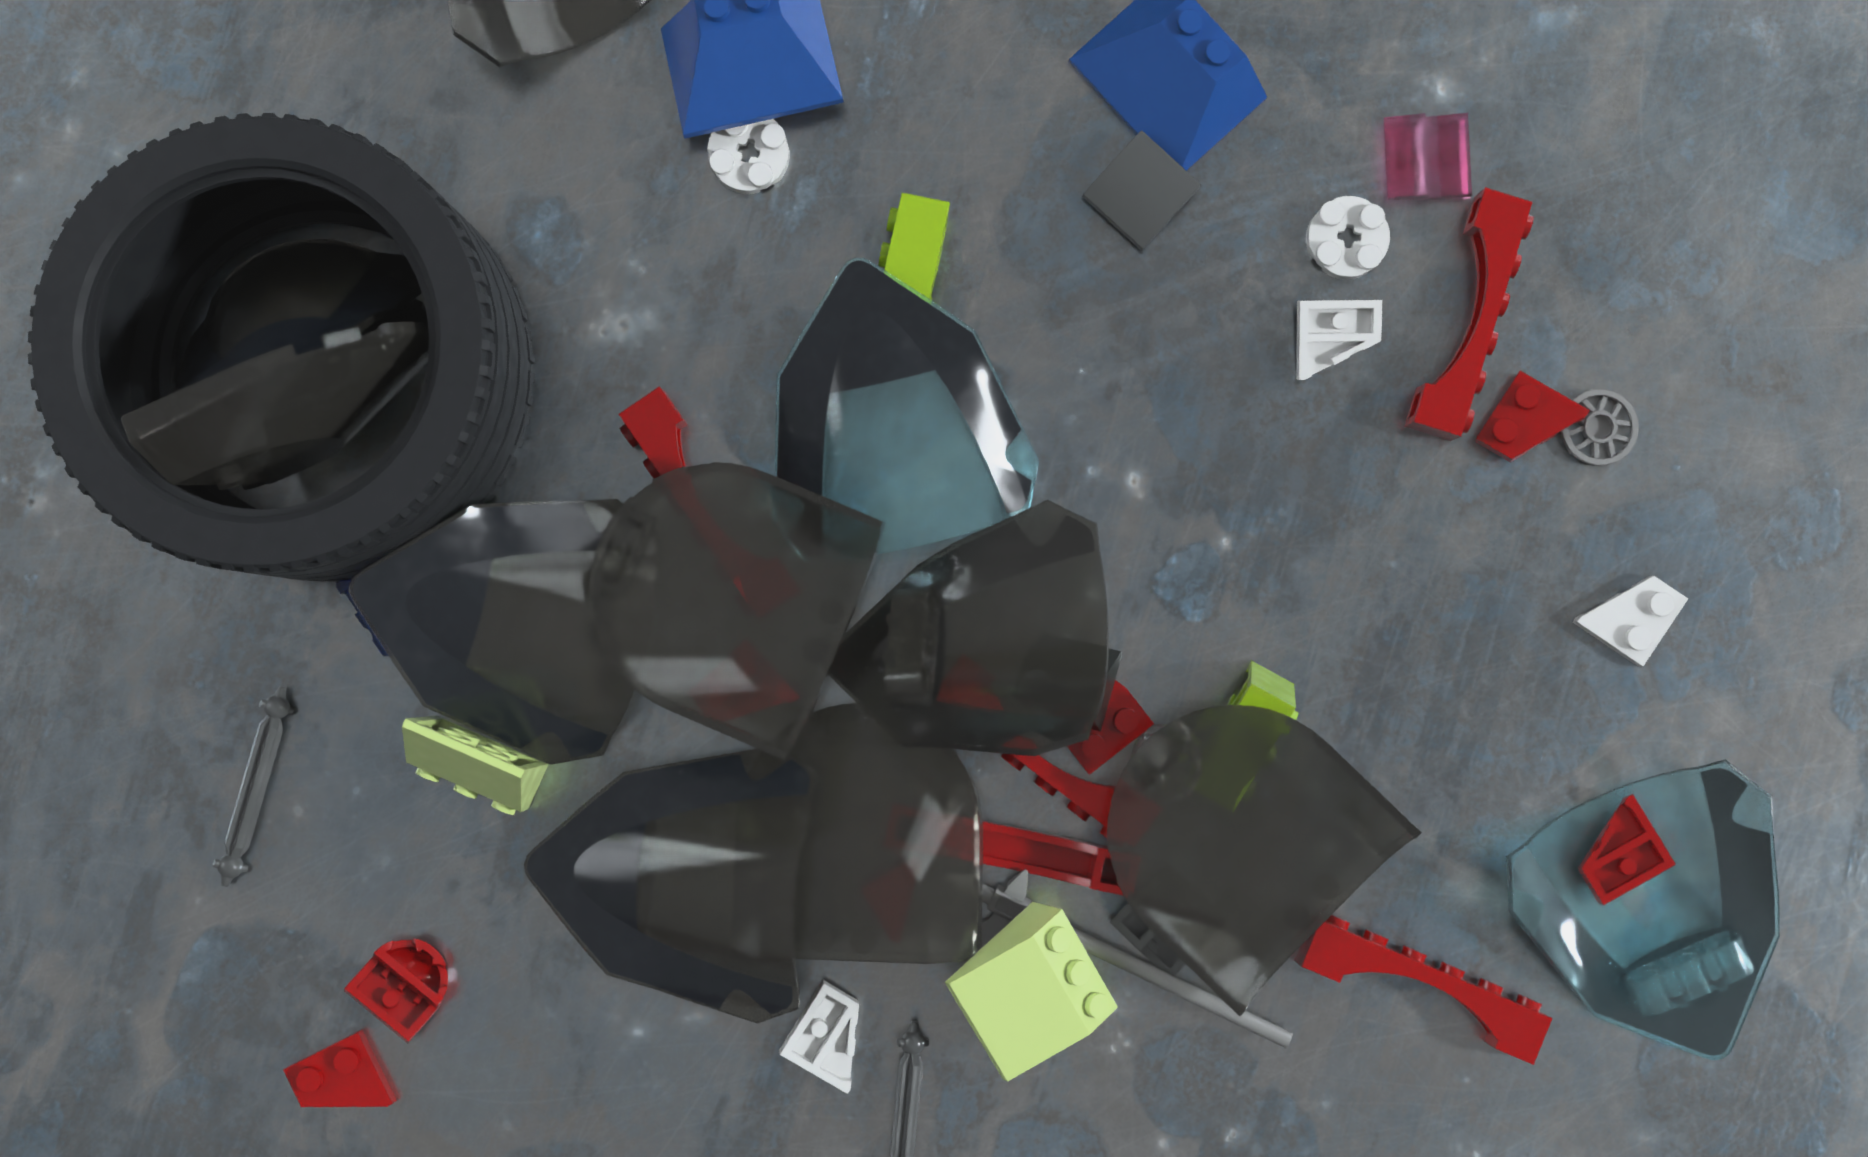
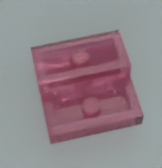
[1384,112,1472,200]

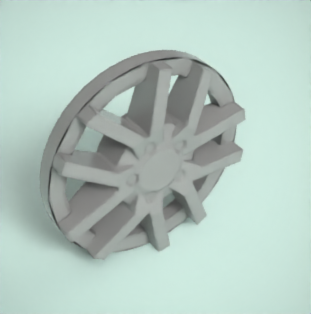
[1560,389,1639,466]

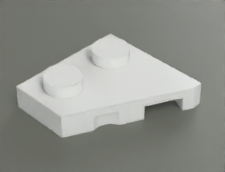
[1296,300,1382,380]
[1573,576,1688,667]
[779,979,859,1094]

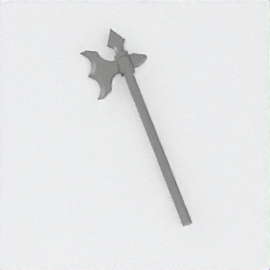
[939,869,1293,1048]

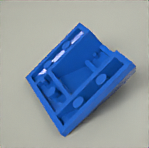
[661,0,844,139]
[1069,0,1267,171]

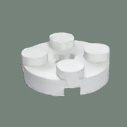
[707,119,790,194]
[1306,196,1390,280]

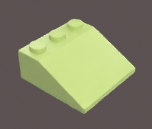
[402,715,548,815]
[945,902,1118,1082]

